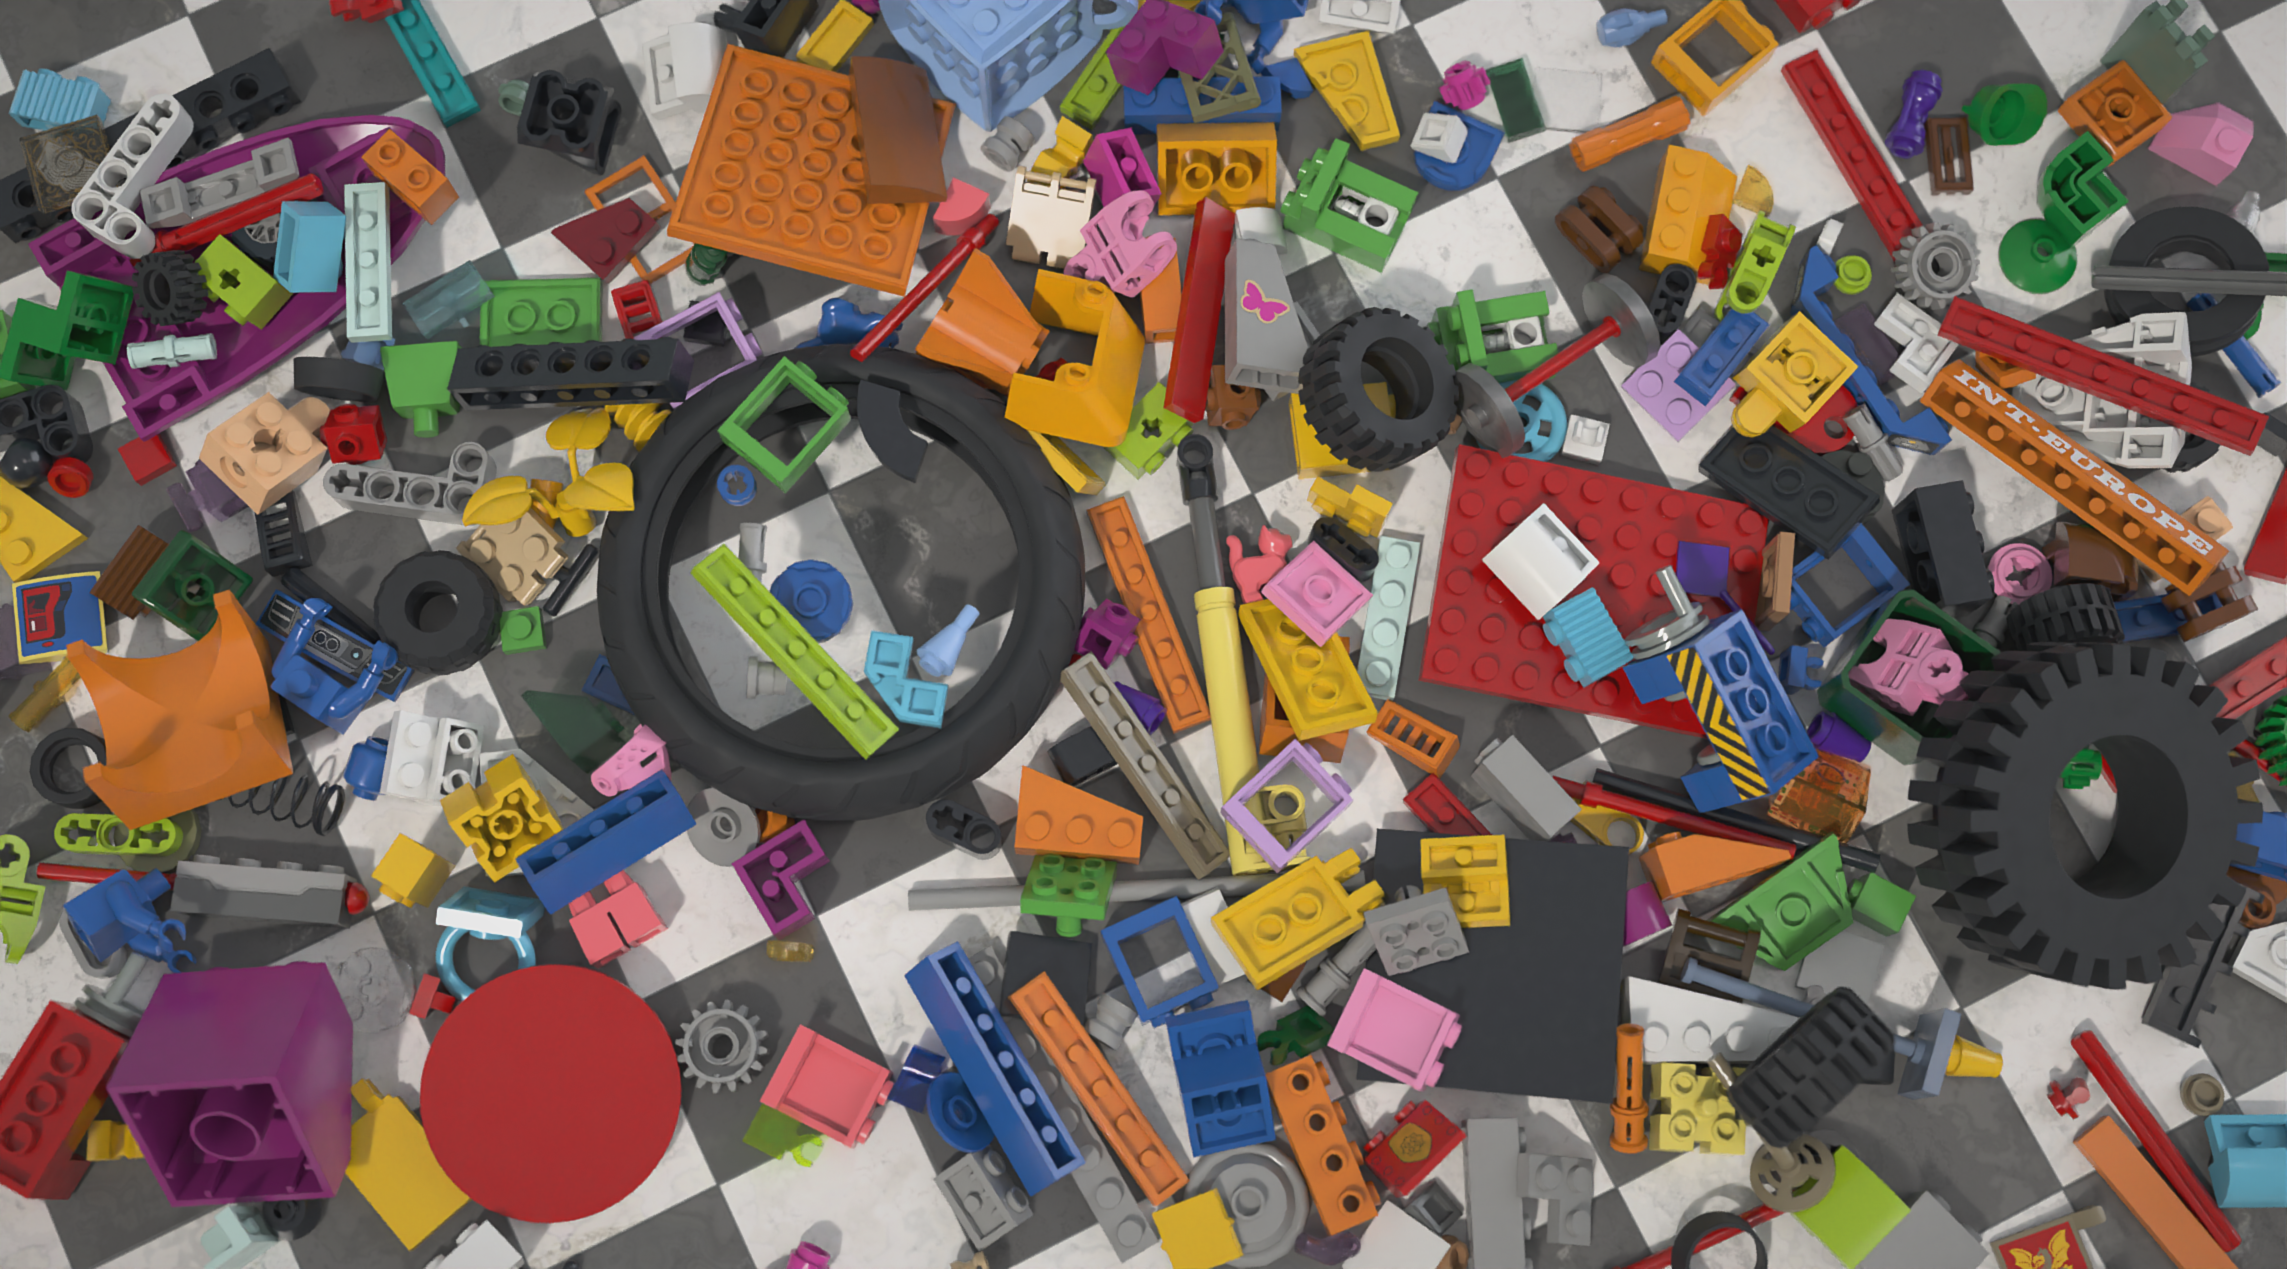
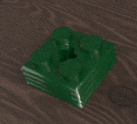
[132,530,253,641]

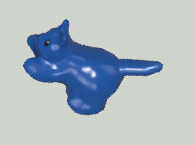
[794,297,903,349]

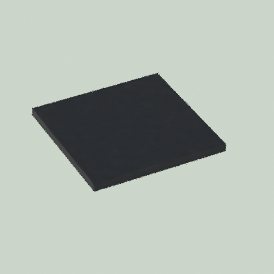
[1356,828,1629,1104]

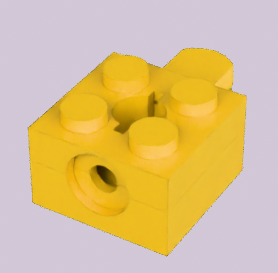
[1731,311,1858,438]

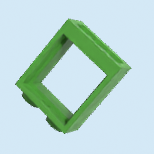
[717,356,851,494]

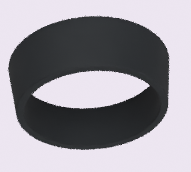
[293,356,385,402]
[1671,1211,1768,1269]

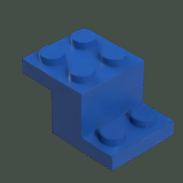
[1165,1000,1276,1158]

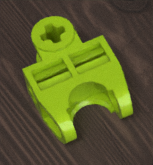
[1713,210,1796,322]
[0,834,46,964]

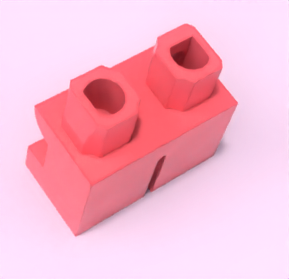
[569,870,668,969]

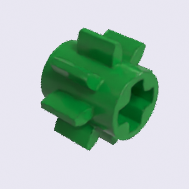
[2060,745,2102,789]

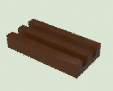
[1924,117,1974,196]

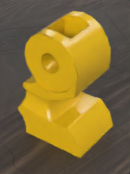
[1027,116,1094,189]
[87,1120,145,1162]

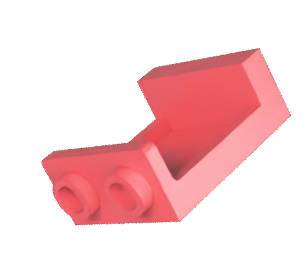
[760,1024,896,1149]

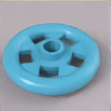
[1476,380,1567,462]

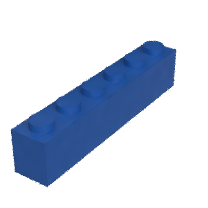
[904,941,1086,1197]

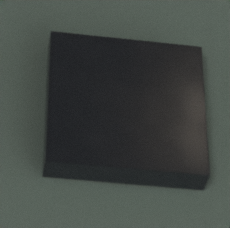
[999,931,1092,1026]

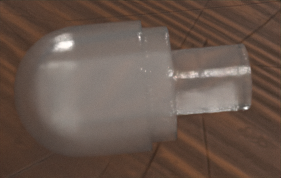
[2226,191,2261,234]

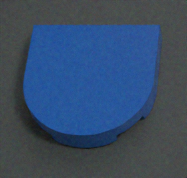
[1414,101,1505,191]

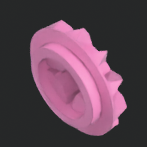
[1986,543,2052,605]

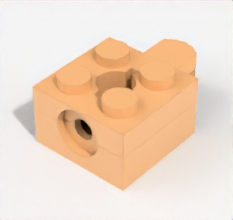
[199,392,330,515]

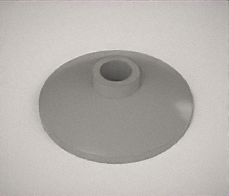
[687,787,760,867]

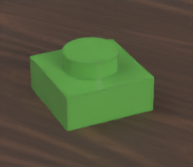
[499,606,547,655]

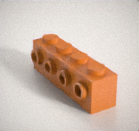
[1266,1055,1381,1236]

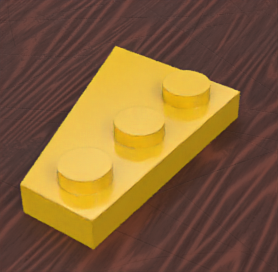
[0,476,88,583]

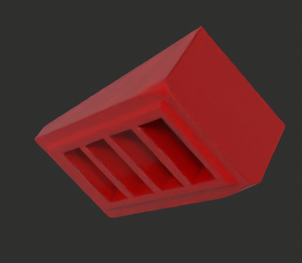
[611,280,663,339]

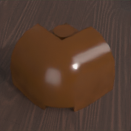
[2041,522,2139,602]

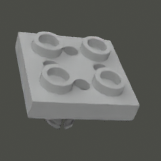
[1364,885,1469,976]

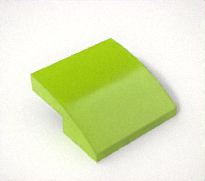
[1789,1145,1911,1269]

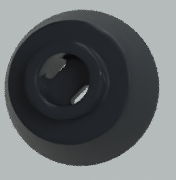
[262,1198,321,1240]

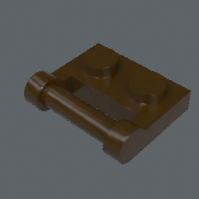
[1659,908,1761,1004]

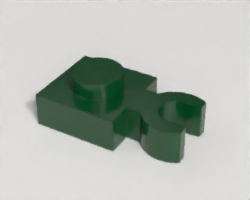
[1257,1005,1335,1066]

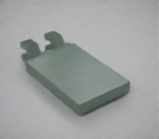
[2100,0,2215,107]

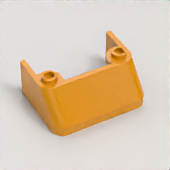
[1005,269,1145,447]

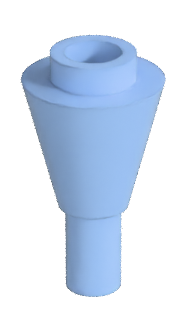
[917,604,980,677]

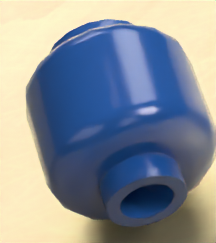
[343,736,389,801]

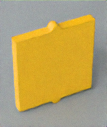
[1151,1188,1244,1269]

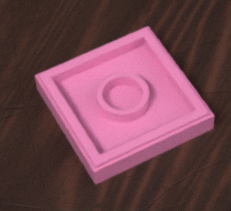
[1261,541,1373,647]

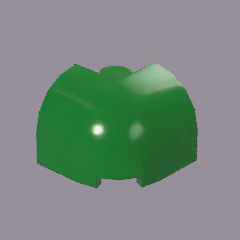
[2036,131,2129,247]

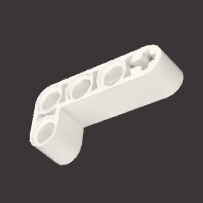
[71,94,193,259]

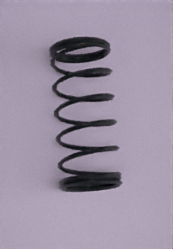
[216,774,345,836]

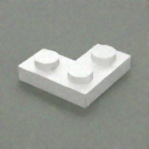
[1873,293,1959,394]

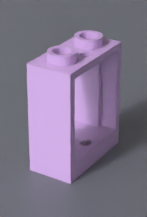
[634,292,763,410]
[1220,739,1353,874]

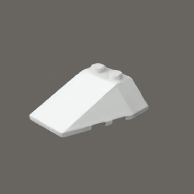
[2012,312,2192,469]

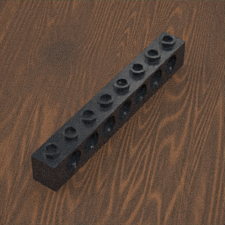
[0,48,301,244]

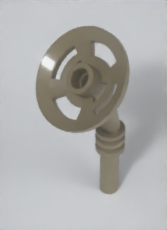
[1707,1052,1836,1213]

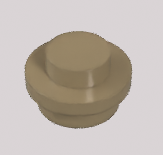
[2180,1073,2225,1116]

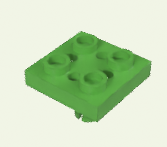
[1020,854,1117,937]

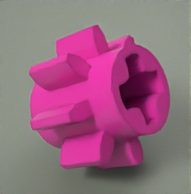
[1439,61,1490,110]

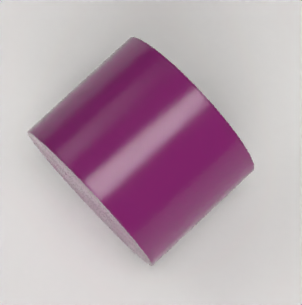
[1623,881,1672,947]

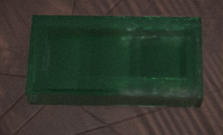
[1485,58,1546,143]

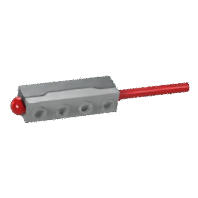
[36,855,370,929]

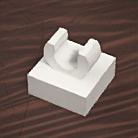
[1560,414,1610,465]

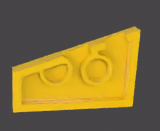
[1293,31,1400,151]

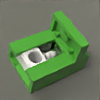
[1280,138,1418,273]
[1427,289,1558,383]

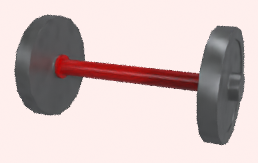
[1453,273,1660,458]

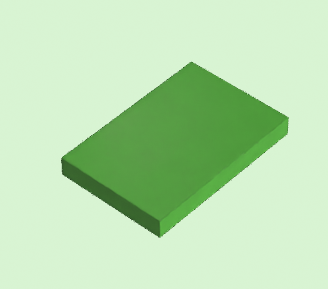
[480,278,603,347]

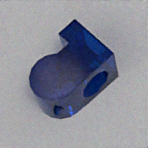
[887,1044,946,1115]

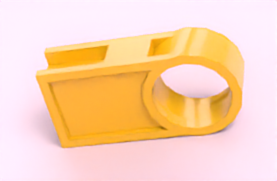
[1570,780,1644,855]

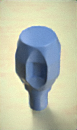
[1596,8,1667,48]

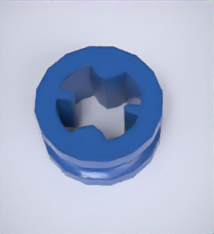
[717,465,757,506]

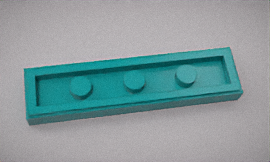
[385,0,481,128]

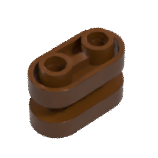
[1555,185,1644,273]
[2161,562,2258,643]

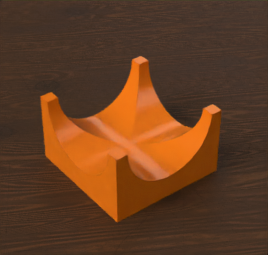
[66,590,294,830]

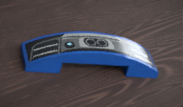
[256,589,414,702]

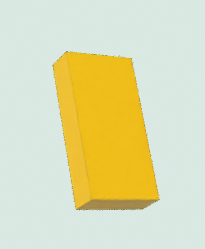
[795,0,874,72]

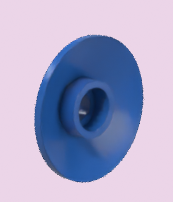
[926,1072,995,1153]

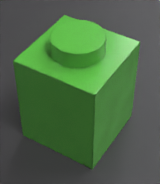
[1847,872,1916,937]

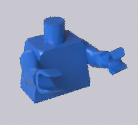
[1193,0,1309,74]
[270,598,398,735]
[63,868,197,973]

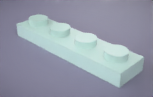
[344,182,392,343]
[1357,536,1420,701]

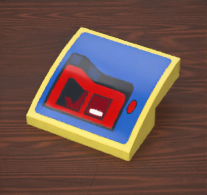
[12,571,108,664]

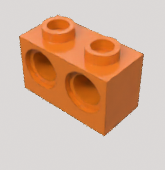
[361,129,459,225]

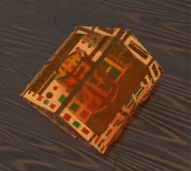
[1767,743,1871,843]

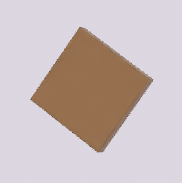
[1755,532,1795,631]

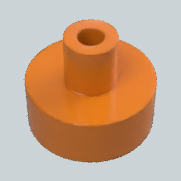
[755,808,795,843]

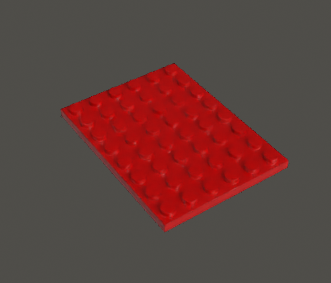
[1418,444,1769,739]

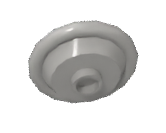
[1183,1142,1310,1268]

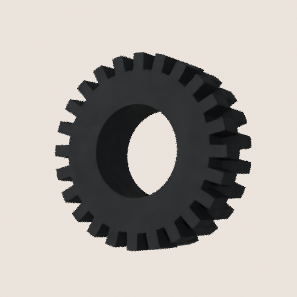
[1907,642,2263,990]

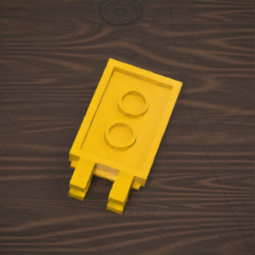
[1211,847,1385,990]
[345,1078,472,1251]

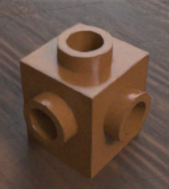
[1205,365,1261,430]

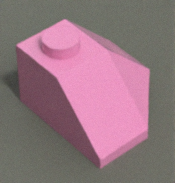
[2148,103,2253,186]

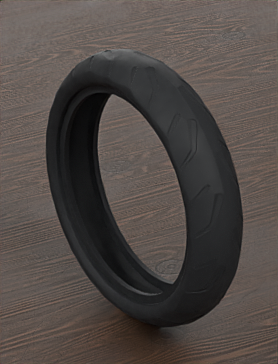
[597,344,1085,821]

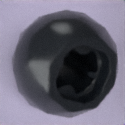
[0,438,53,488]

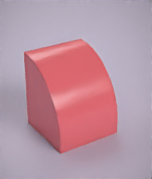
[933,178,991,236]

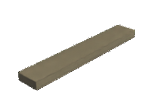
[1061,651,1230,880]

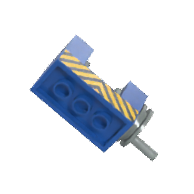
[1623,565,1819,813]

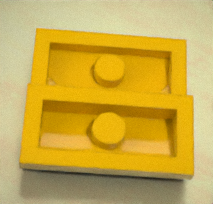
[1421,835,1511,928]

